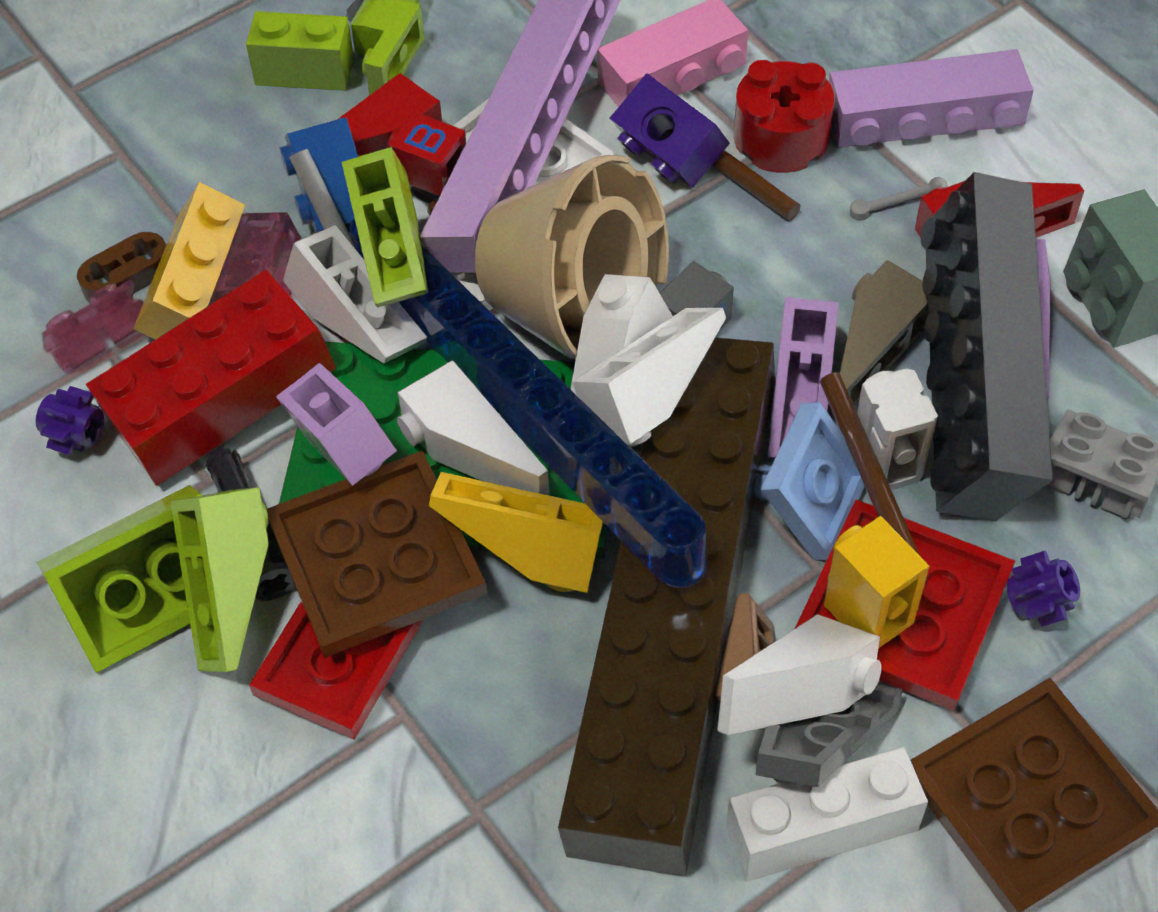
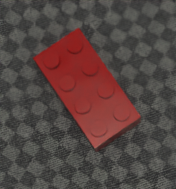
[85,269,336,487]

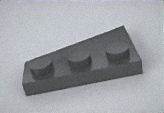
[755,685,903,787]

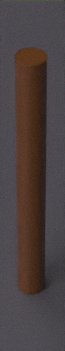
[666,128,801,221]
[820,372,920,555]

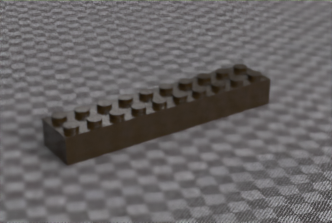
[558,337,775,875]

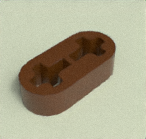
[77,232,166,306]

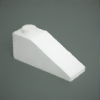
[283,225,427,363]
[562,274,673,448]
[572,308,726,447]
[397,360,549,495]
[717,614,881,735]

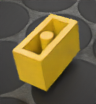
[824,516,929,648]

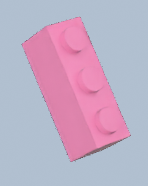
[597,0,748,107]

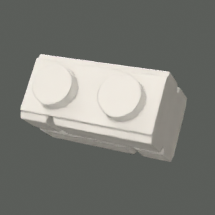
[857,368,938,490]

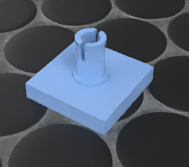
[754,402,865,560]

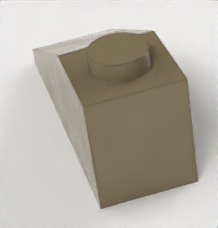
[833,260,928,416]

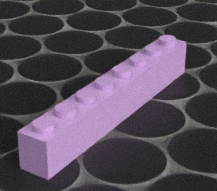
[420,0,621,272]

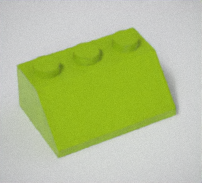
[37,485,202,673]

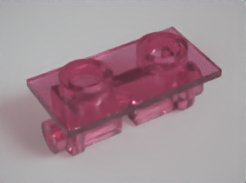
[42,280,144,370]

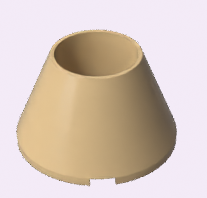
[475,155,669,362]

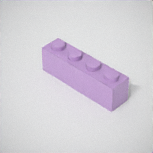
[829,49,1034,148]

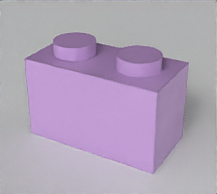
[276,363,397,486]

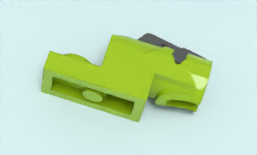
[346,0,425,95]

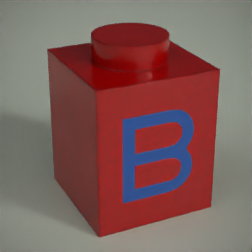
[387,111,466,196]

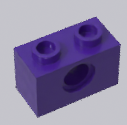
[609,73,730,188]

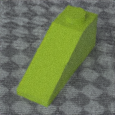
[342,147,428,308]
[170,487,268,672]

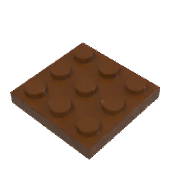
[267,450,487,658]
[910,678,1158,912]

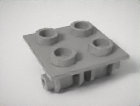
[1046,409,1158,519]

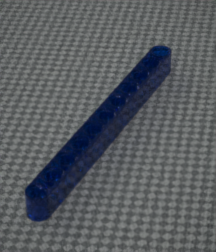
[349,218,707,587]

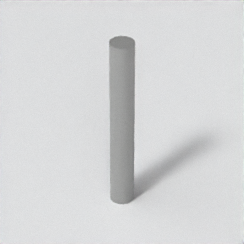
[289,149,358,252]

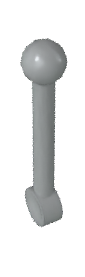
[850,177,948,221]

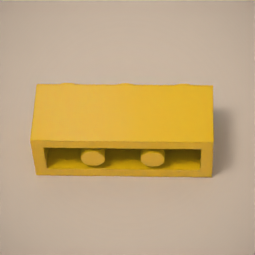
[133,182,245,339]

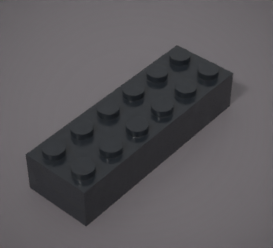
[921,172,1052,521]

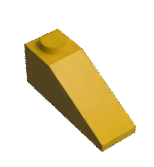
[429,472,606,593]

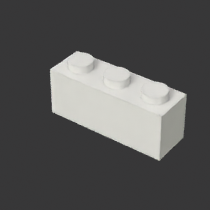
[726,747,928,882]

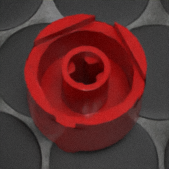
[733,60,834,173]

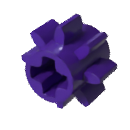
[35,386,105,456]
[1007,550,1080,627]

